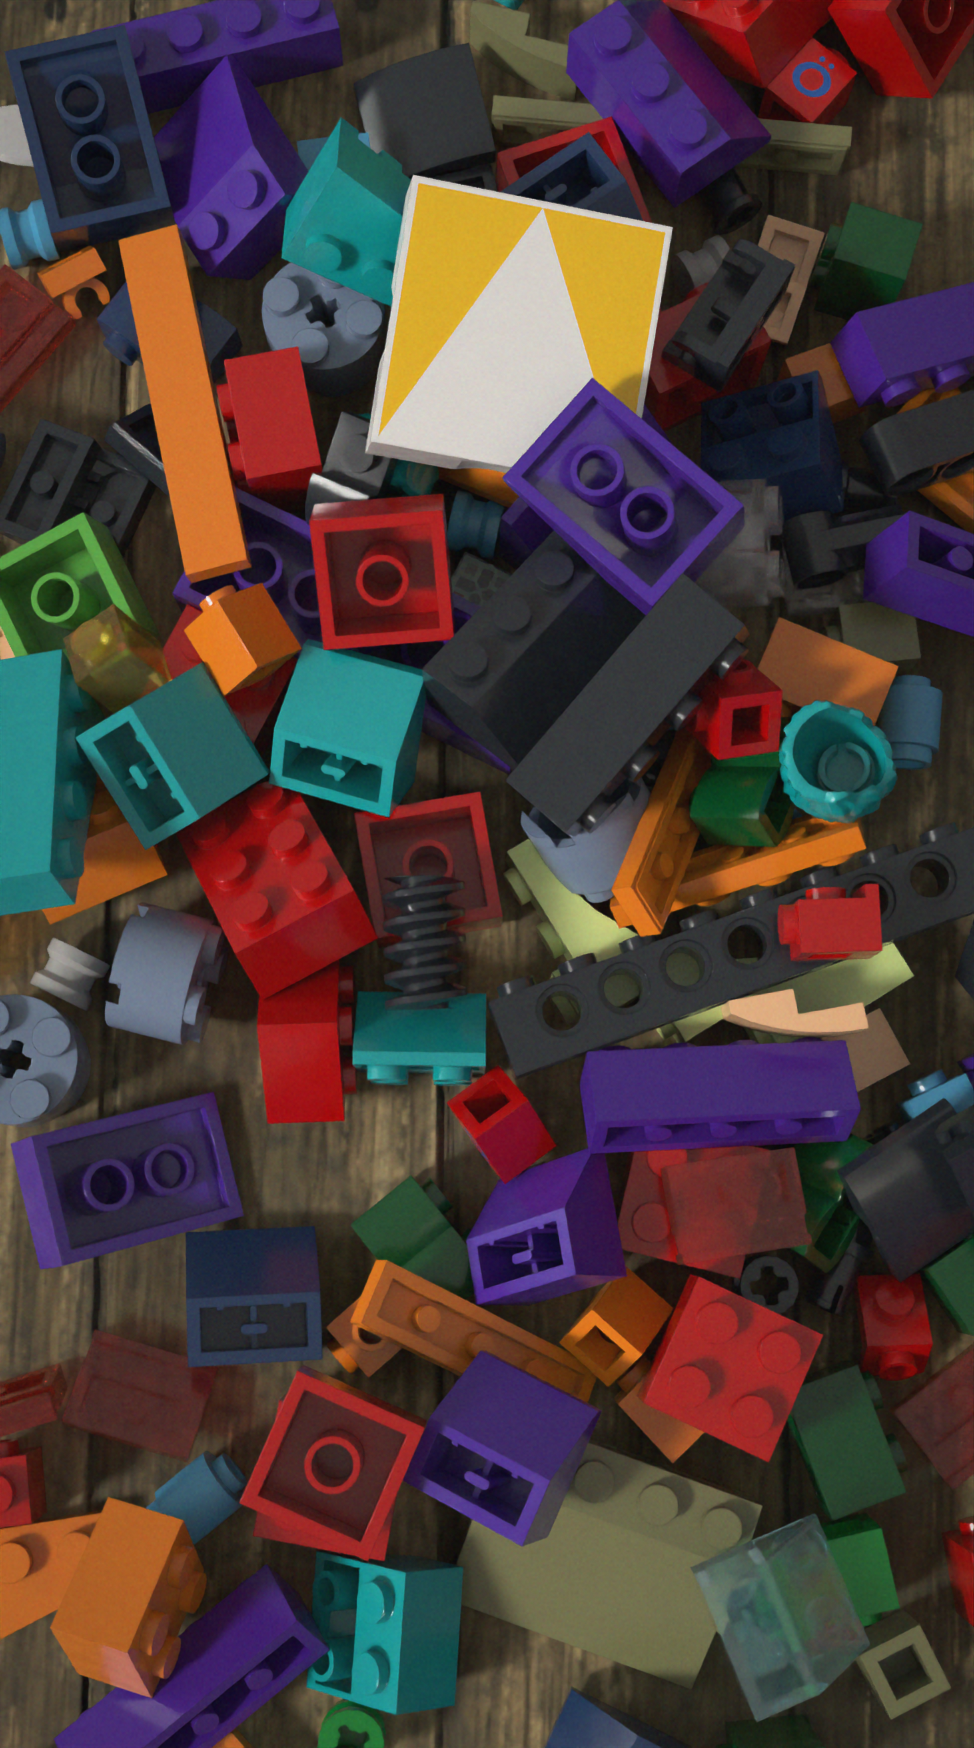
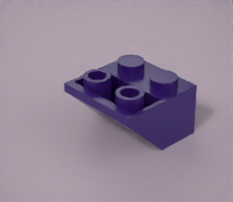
[466,1148,627,1306]
[403,1350,602,1547]

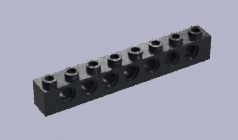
[488,822,974,1081]

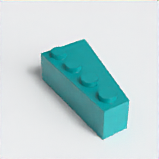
[281,117,411,307]
[0,649,106,916]

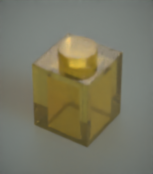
[63,604,172,713]

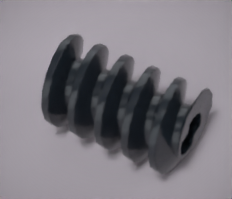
[383,875,467,1010]

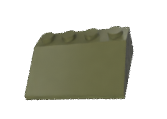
[454,1437,763,1689]

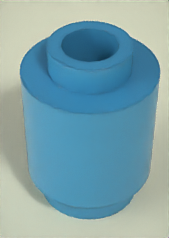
[877,675,943,770]
[146,1451,247,1545]

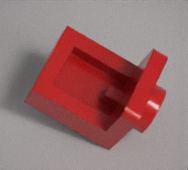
[853,1274,933,1381]

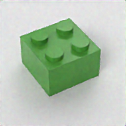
[0,512,160,675]

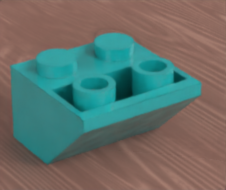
[269,639,426,817]
[75,662,270,850]
[353,991,486,1086]
[306,1550,463,1715]

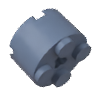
[262,262,387,397]
[520,777,651,903]
[105,902,229,1045]
[0,994,91,1128]

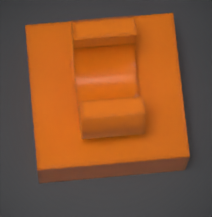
[37,245,110,320]

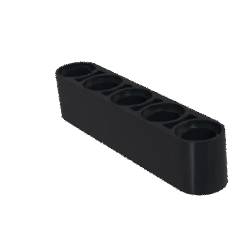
[859,390,974,497]

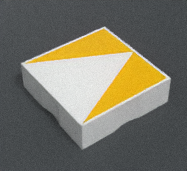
[365,175,673,473]

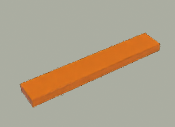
[118,224,252,583]

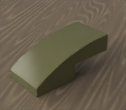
[470,1,578,101]

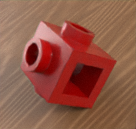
[685,659,783,760]

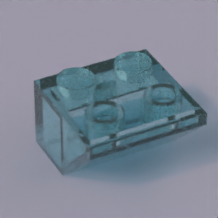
[690,1513,870,1722]

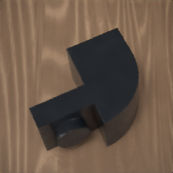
[305,411,403,525]

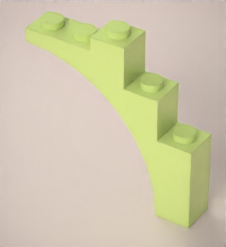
[502,839,914,1044]

